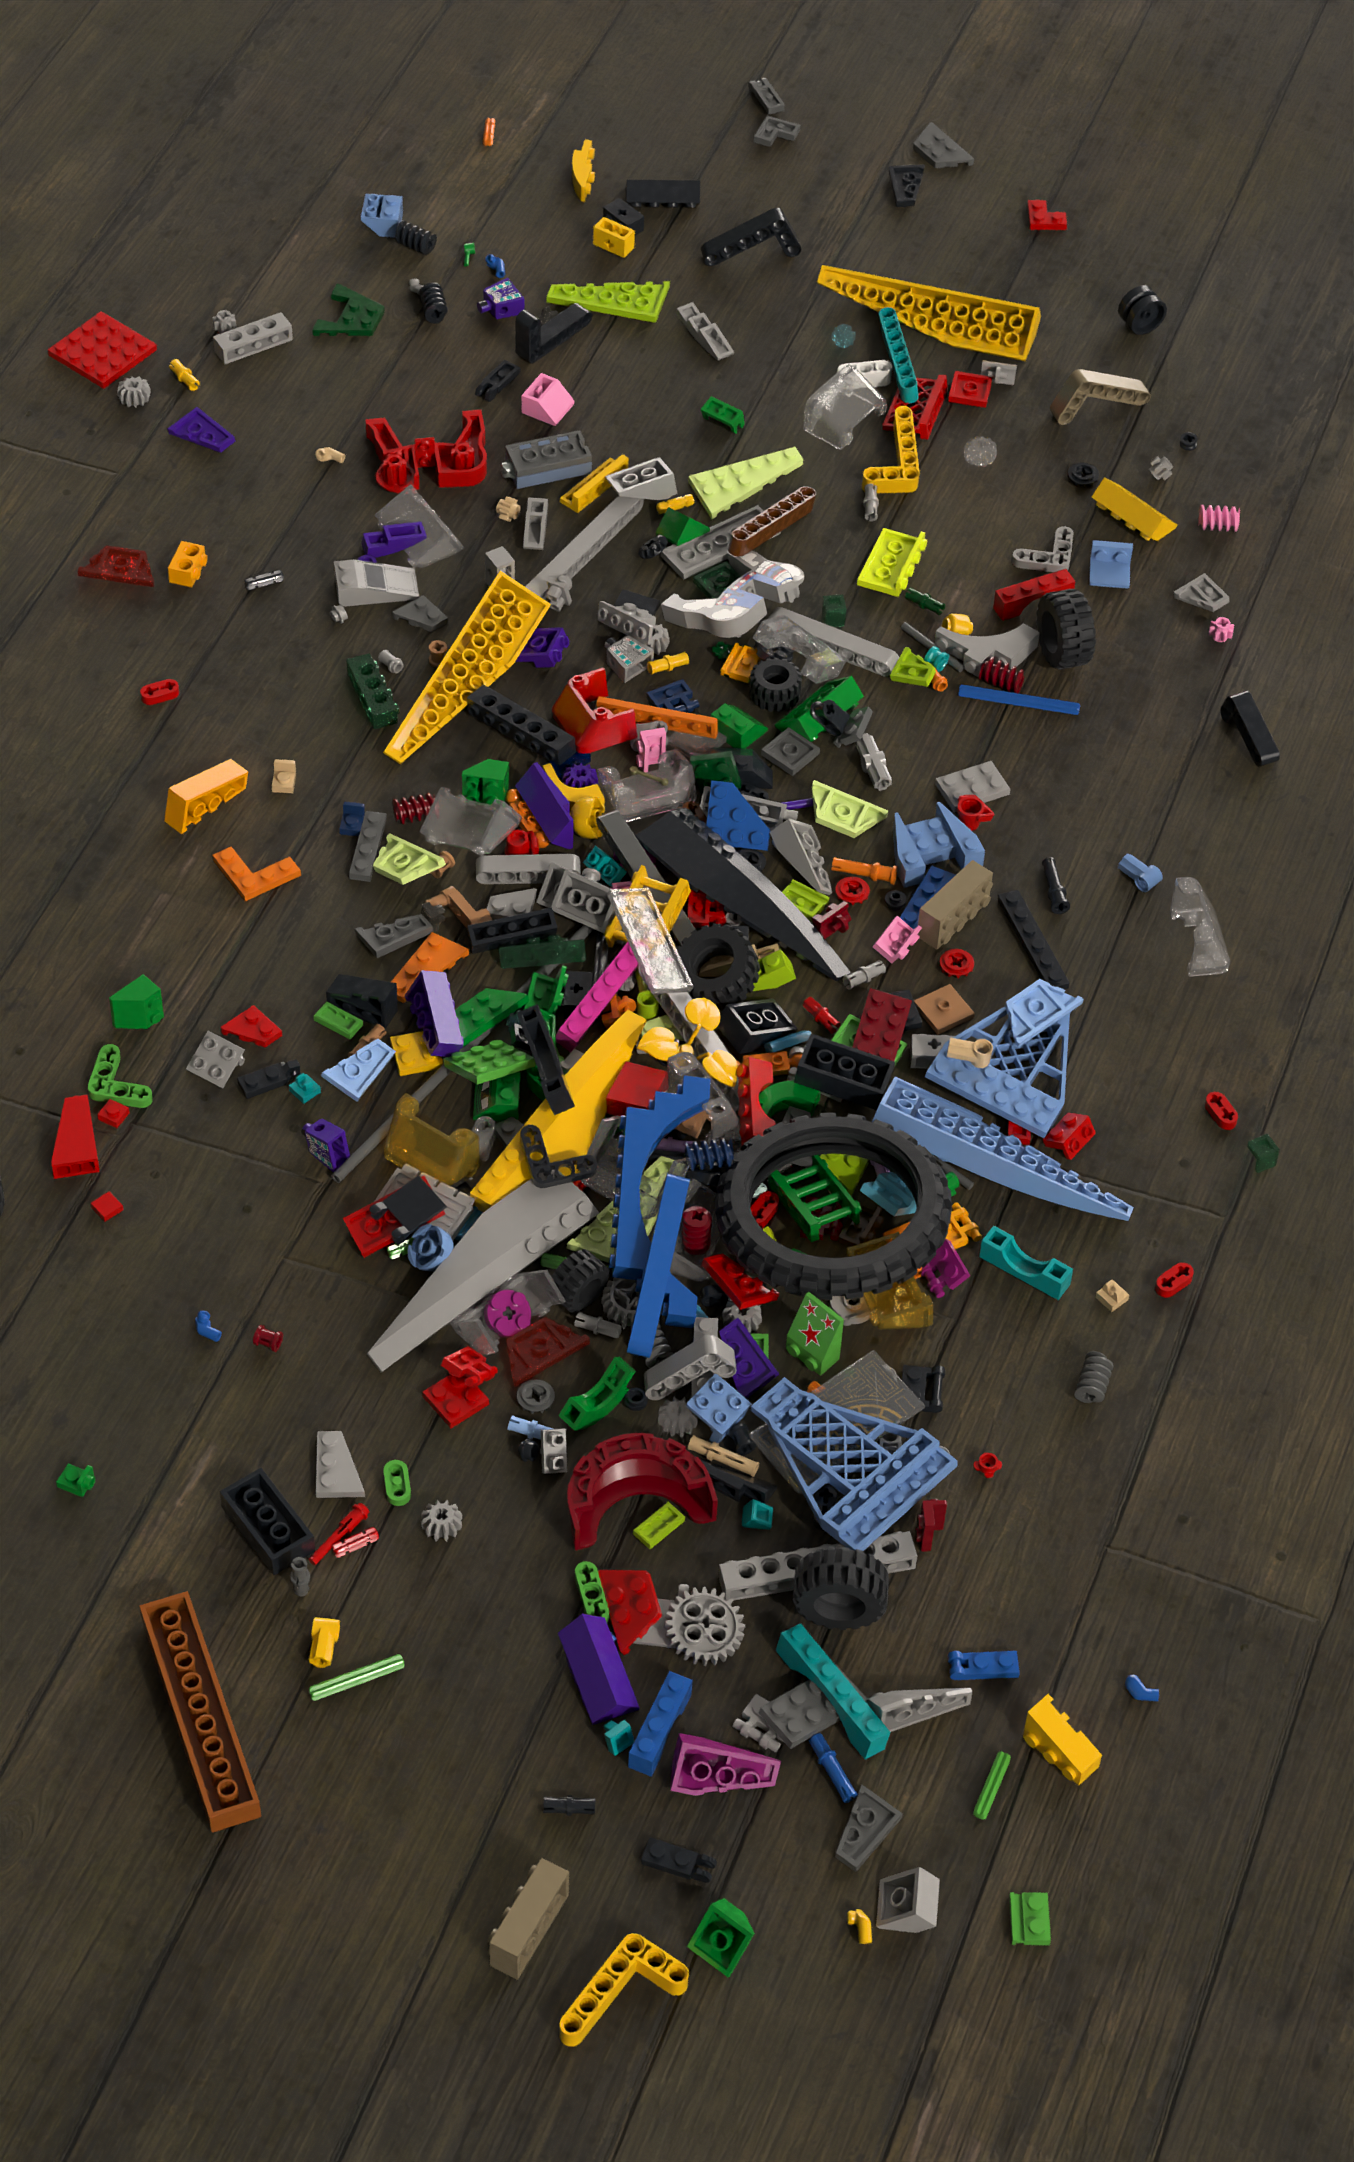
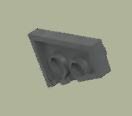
[835,1785,903,1872]

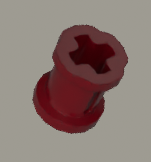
[253,1325,283,1352]

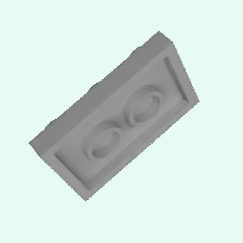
[935,761,1010,812]

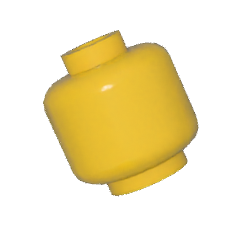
[941,613,973,636]

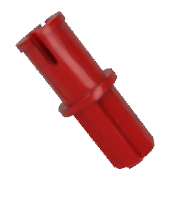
[803,997,841,1033]

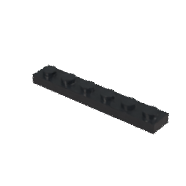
[998,890,1070,990]

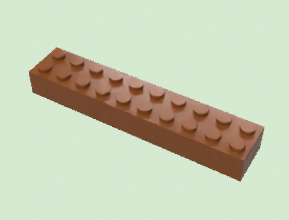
[139,1591,261,1832]

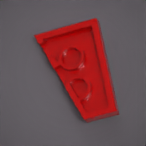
[702,1253,779,1310]

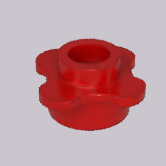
[973,1453,1002,1478]

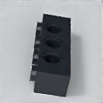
[466,907,557,954]

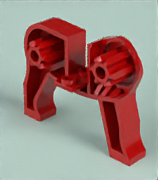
[365,410,487,493]

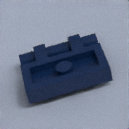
[647,679,699,713]

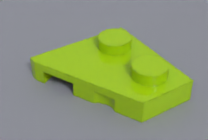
[890,647,936,687]

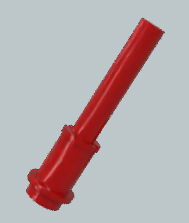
[308,1503,369,1566]

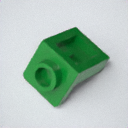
[56,1463,96,1497]

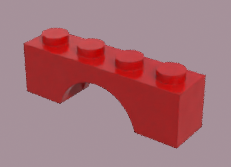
[993,569,1076,621]
[736,1057,776,1146]

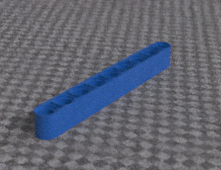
[627,1173,690,1358]

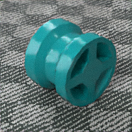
[924,646,949,672]

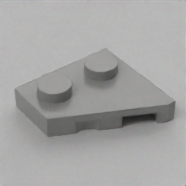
[1174,573,1229,612]

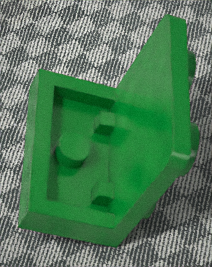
[523,965,569,1015]

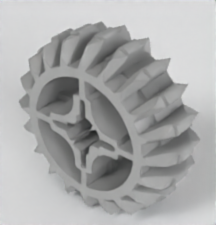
[601,1278,662,1330]

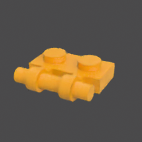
[945,1202,982,1249]

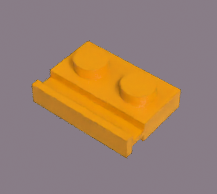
[721,643,761,683]

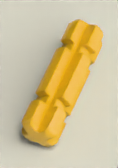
[656,494,694,514]

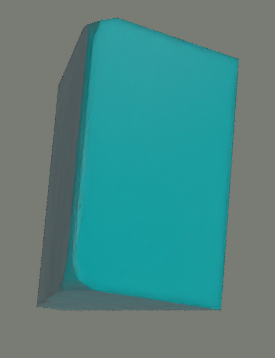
[742,1499,773,1530]

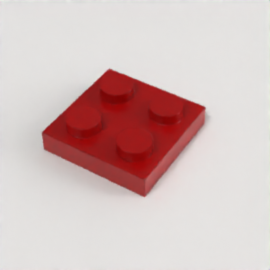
[948,371,993,408]
[423,1374,489,1428]

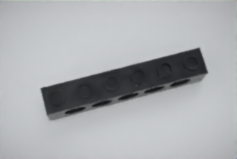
[467,685,576,766]

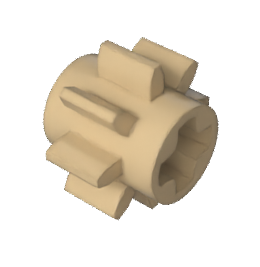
[496,496,520,522]

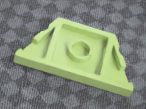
[811,780,888,838]
[373,834,446,885]

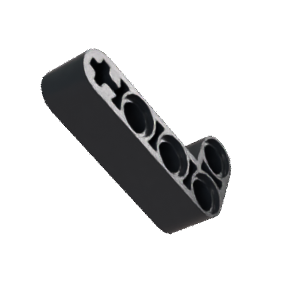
[1220,691,1280,767]

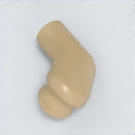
[315,447,345,463]

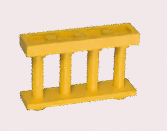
[604,865,691,959]

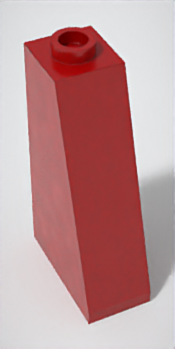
[51,1095,100,1179]

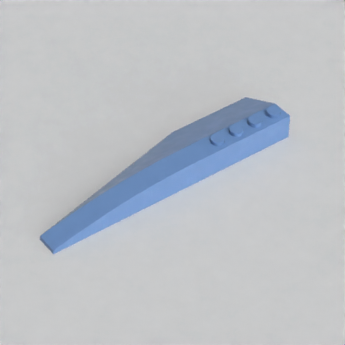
[872,1077,1134,1221]

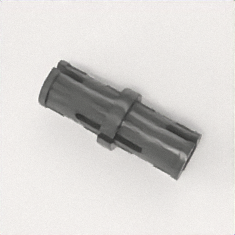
[290,1557,310,1597]

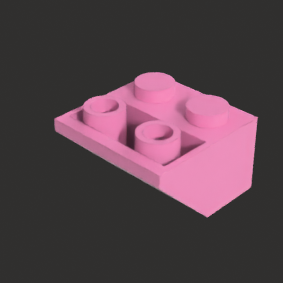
[522,373,574,426]

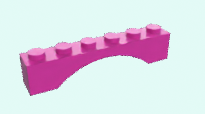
[555,937,649,1052]

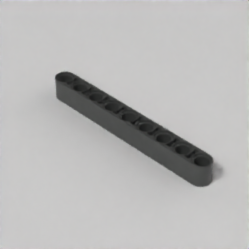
[596,809,697,949]

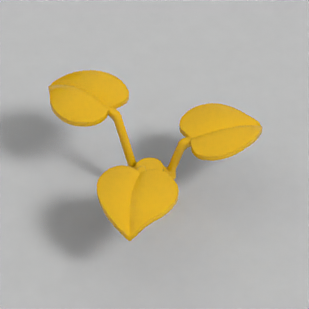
[637,998,738,1087]

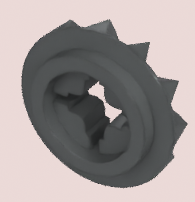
[517,1380,555,1414]

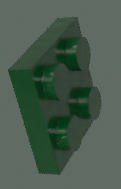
[690,751,742,793]

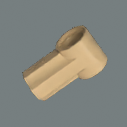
[947,1037,993,1068]

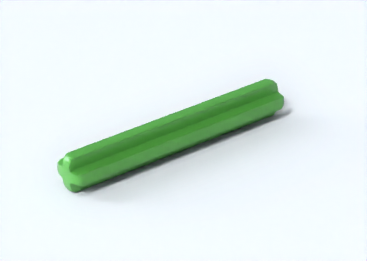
[309,1654,404,1701]

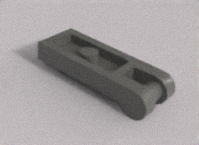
[748,78,785,115]

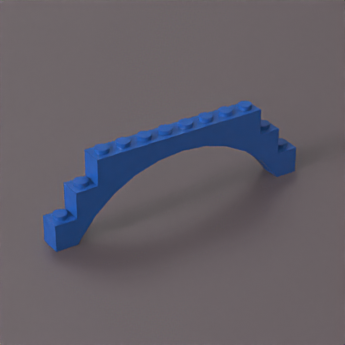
[609,1075,711,1328]

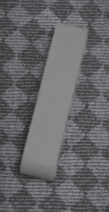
[475,854,581,884]

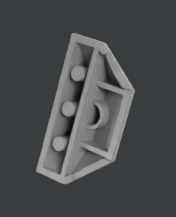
[700,786,787,832]

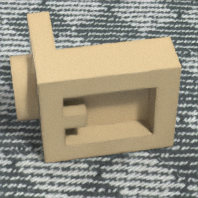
[272,759,296,793]

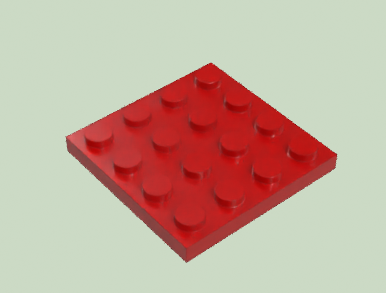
[48,311,157,389]

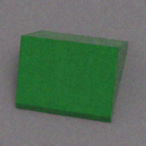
[656,507,710,546]

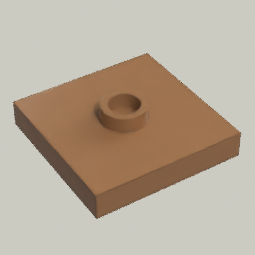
[914,984,975,1035]

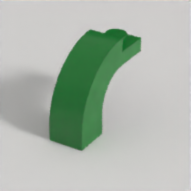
[759,1080,821,1118]
[558,1357,636,1431]

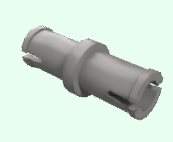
[863,484,879,521]
[843,960,886,989]

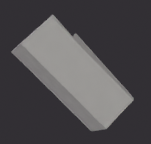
[536,862,622,933]

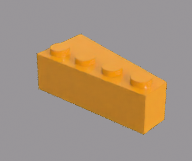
[164,759,248,834]

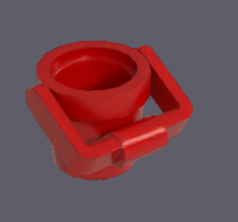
[957,794,994,831]
[505,830,539,855]

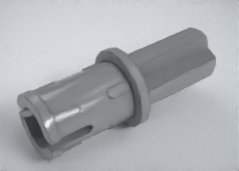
[575,1312,622,1338]

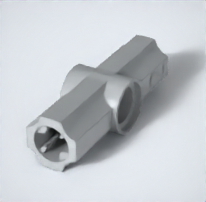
[855,733,892,791]

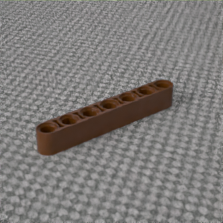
[728,487,816,557]

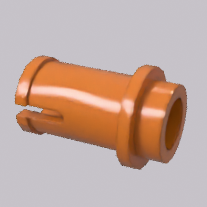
[931,668,948,692]

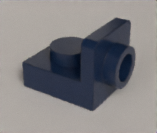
[339,802,365,837]

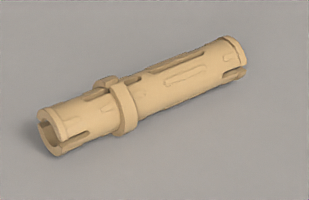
[688,1435,760,1477]

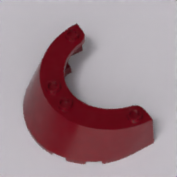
[567,1433,718,1550]

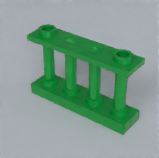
[768,1155,861,1242]

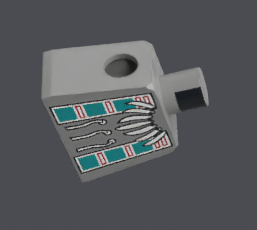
[605,636,654,683]

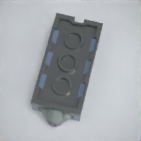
[502,430,592,489]

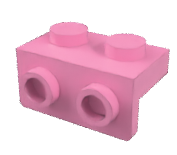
[636,728,666,773]
[872,916,922,963]

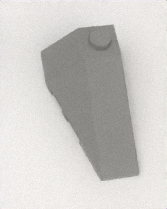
[770,819,832,895]
[868,1688,972,1732]

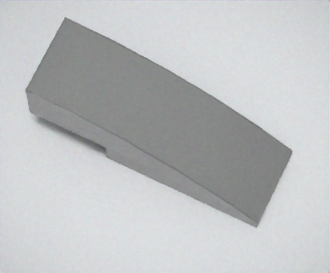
[523,498,548,550]

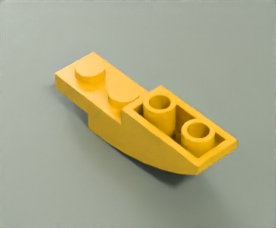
[572,140,595,202]

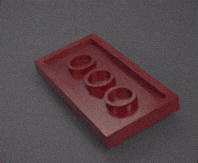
[852,988,912,1061]

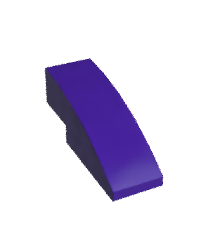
[361,522,427,558]

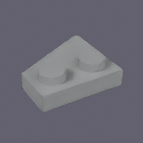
[487,888,537,920]

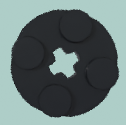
[753,634,794,662]

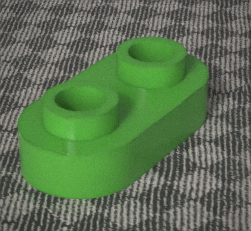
[384,1460,411,1506]

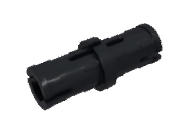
[544,1795,595,1816]

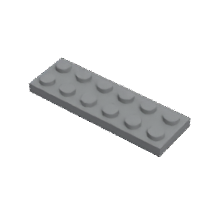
[661,505,781,580]

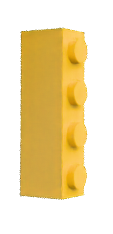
[1092,477,1178,541]

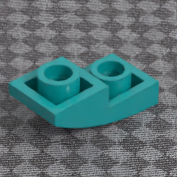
[583,846,627,887]

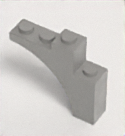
[935,623,1040,677]

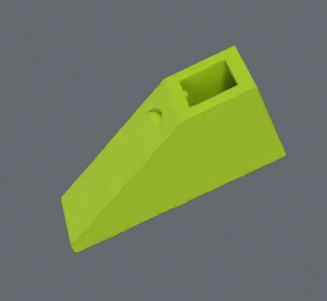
[753,949,796,991]

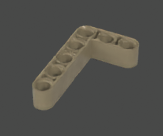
[1050,369,1151,425]

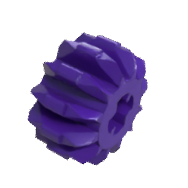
[563,762,598,788]

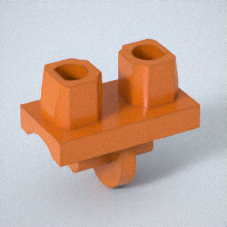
[602,994,636,1029]

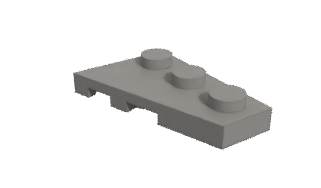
[316,1431,365,1498]

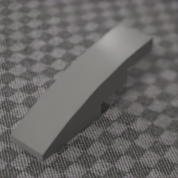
[676,302,734,361]

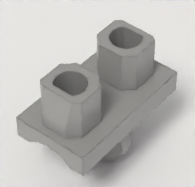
[981,360,1017,385]
[546,575,572,611]
[540,1429,567,1474]

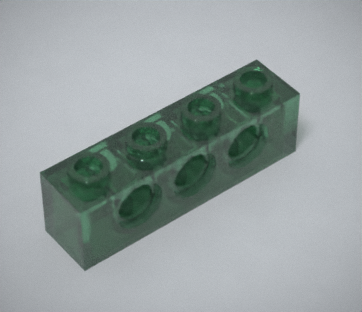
[346,653,400,730]

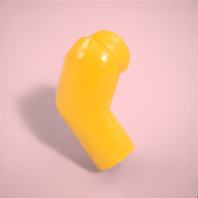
[847,1909,872,1944]

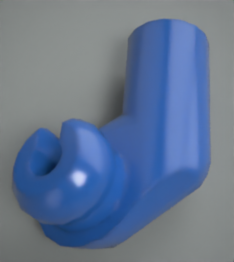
[195,1311,222,1342]

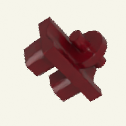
[812,901,851,939]

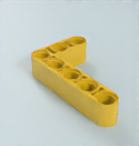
[862,406,920,493]
[560,1933,689,2047]

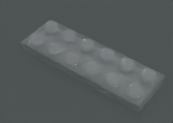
[607,888,693,994]

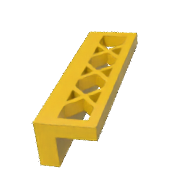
[560,454,629,513]

